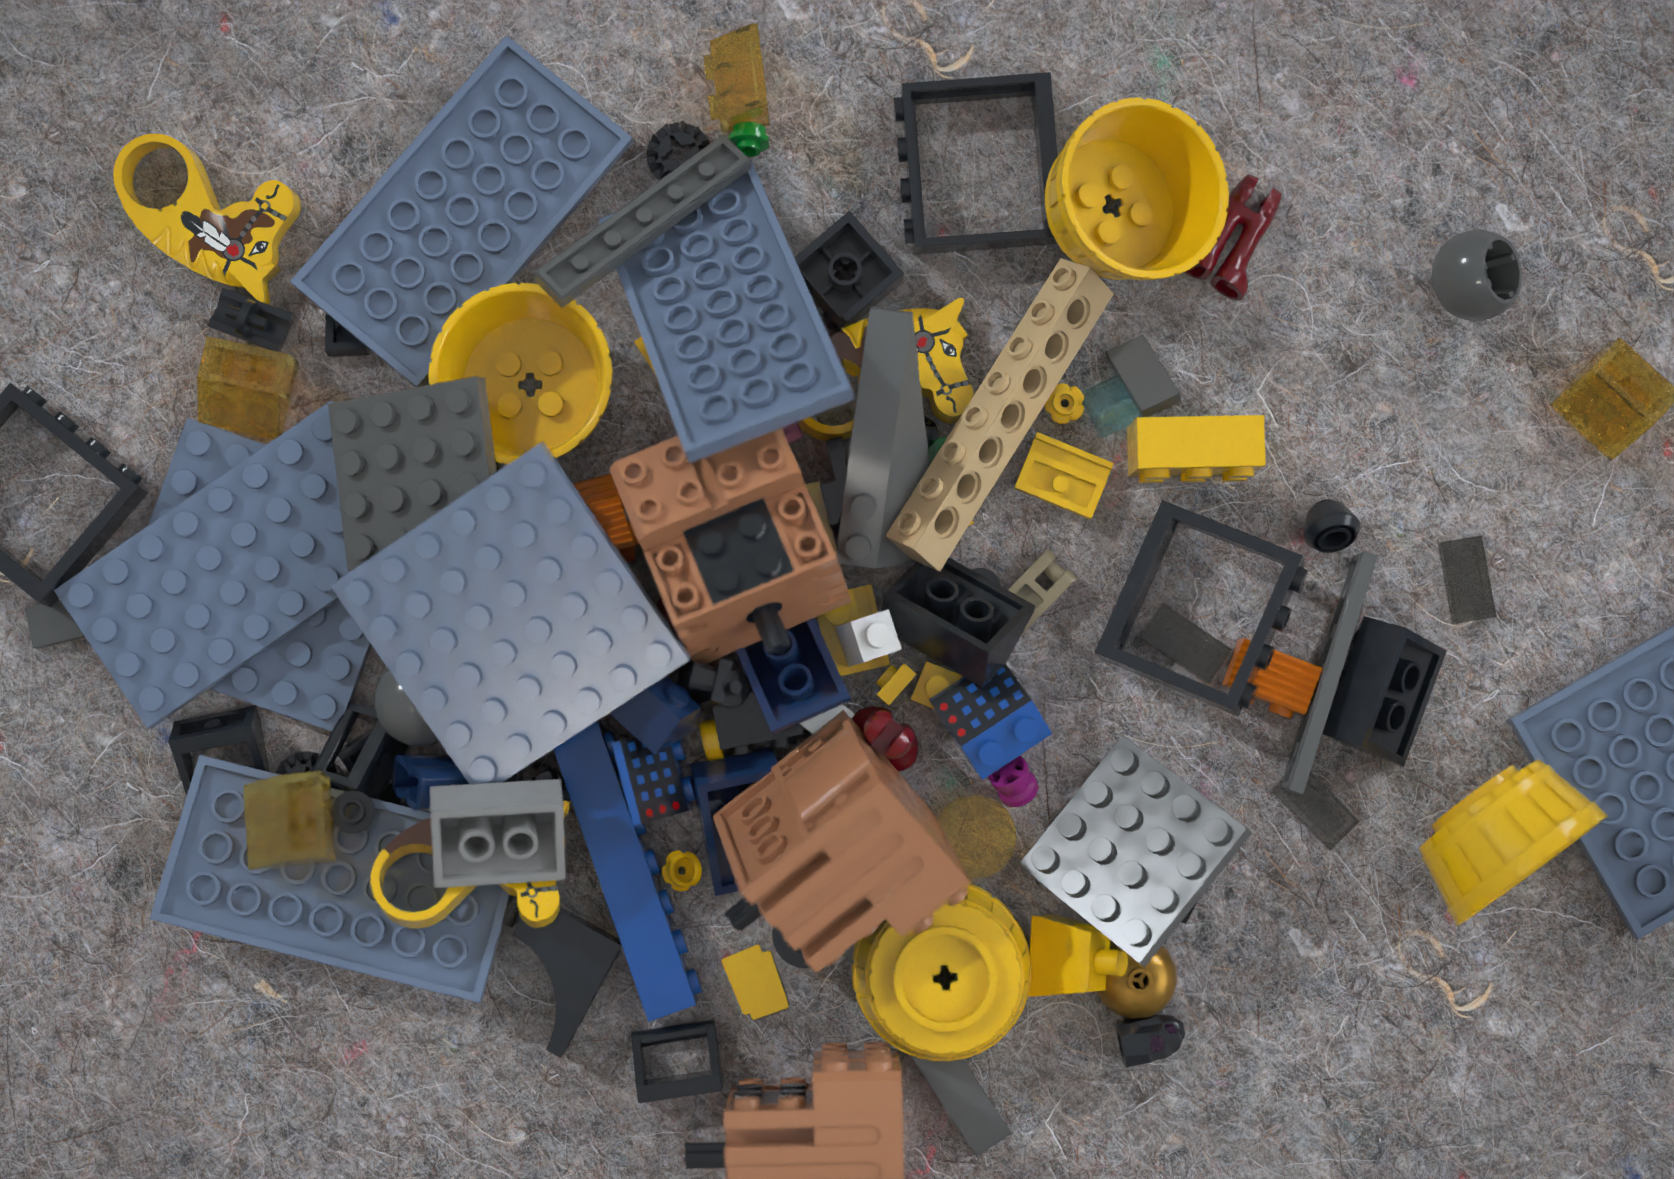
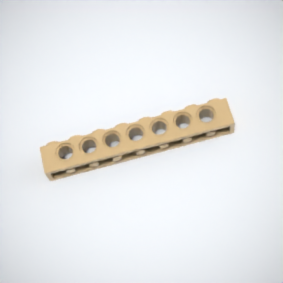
[885,258,1114,572]

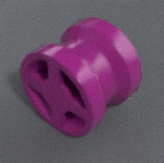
[988,756,1039,807]

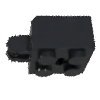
[794,211,904,332]

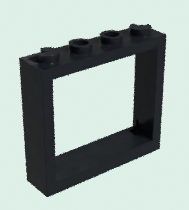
[894,72,1058,255]
[0,383,148,607]
[1095,500,1309,717]

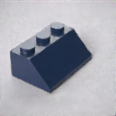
[609,676,701,755]

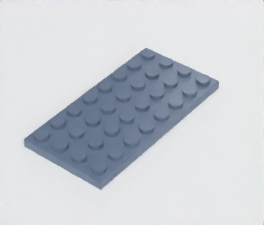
[289,35,634,387]
[598,160,855,463]
[54,400,351,728]
[149,755,511,1003]

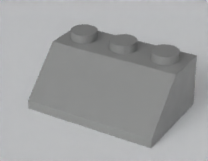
[430,779,566,888]

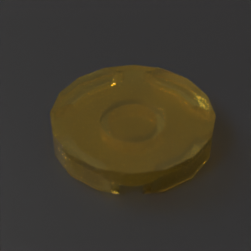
[937,795,1017,878]

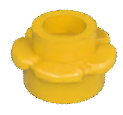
[1044,383,1084,424]
[662,850,702,892]

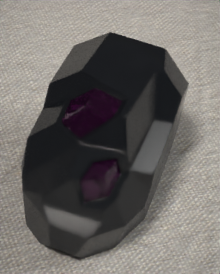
[1115,1014,1185,1067]

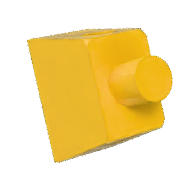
[1029,914,1128,997]

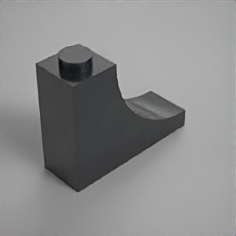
[512,907,622,1058]

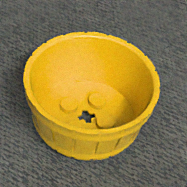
[1045,98,1229,281]
[428,283,613,465]
[1419,759,1608,927]
[851,884,1031,1061]

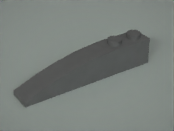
[836,307,930,569]

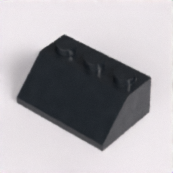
[881,558,1035,687]
[1322,616,1447,767]

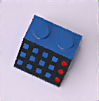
[929,664,1053,780]
[612,737,696,826]

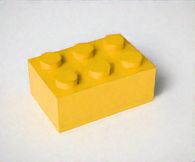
[1127,415,1266,484]

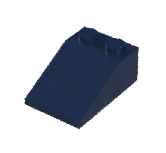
[736,618,852,735]
[690,747,778,896]

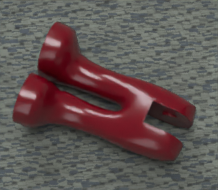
[1184,174,1282,301]
[852,706,919,772]

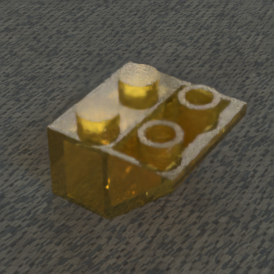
[197,336,299,440]
[1550,337,1674,461]
[243,771,336,871]

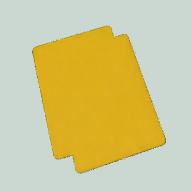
[721,944,789,1020]

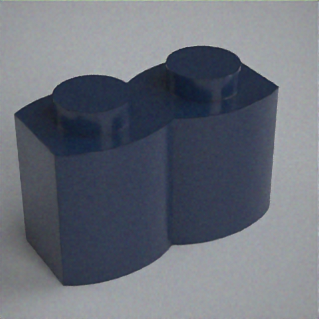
[392,755,469,810]

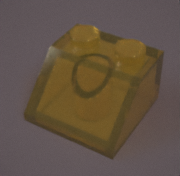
[703,23,770,132]

